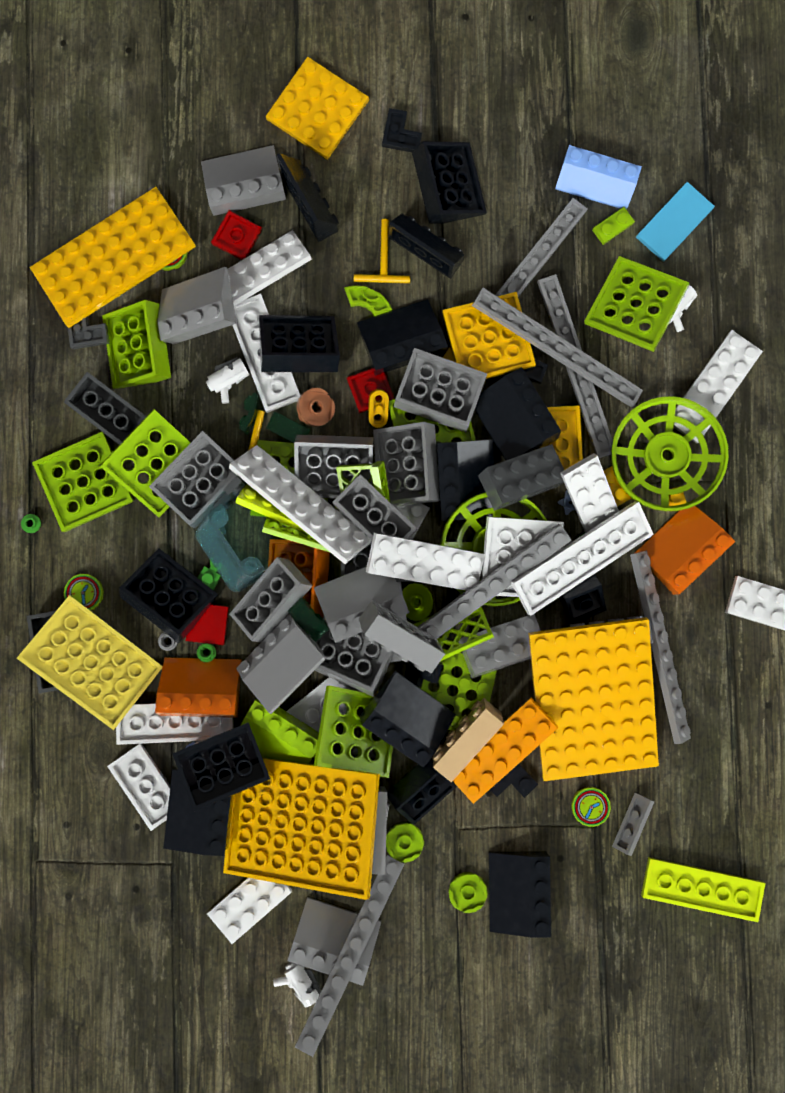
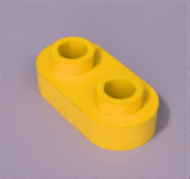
[368,389,389,428]

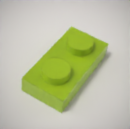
[592,207,635,245]

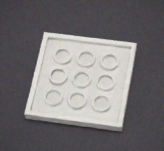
[481,516,564,597]

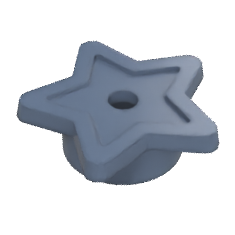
[558,490,576,515]

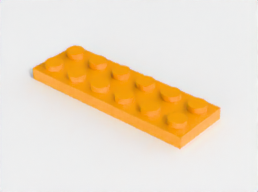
[453,698,559,804]

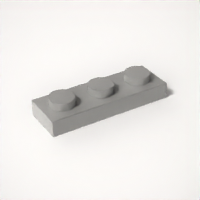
[612,793,654,856]

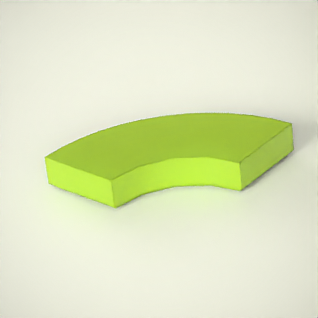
[344,285,392,317]

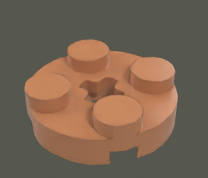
[297,388,335,427]

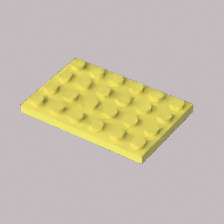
[16,595,163,730]

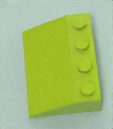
[102,300,171,389]
[241,699,319,764]

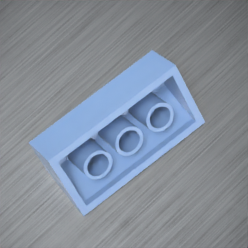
[555,145,642,210]

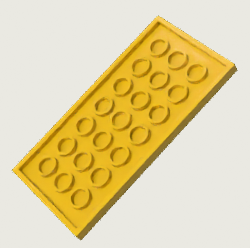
[30,187,196,328]

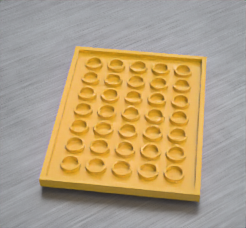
[528,617,659,781]
[223,758,380,900]

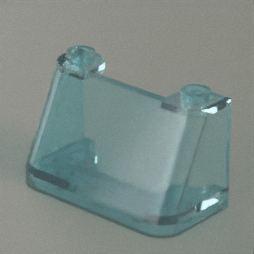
[195,504,266,592]

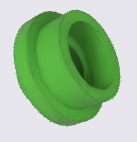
[21,514,41,533]
[197,643,216,662]

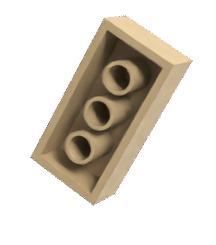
[433,698,504,782]

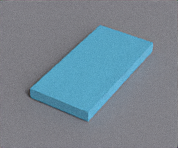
[636,182,715,262]

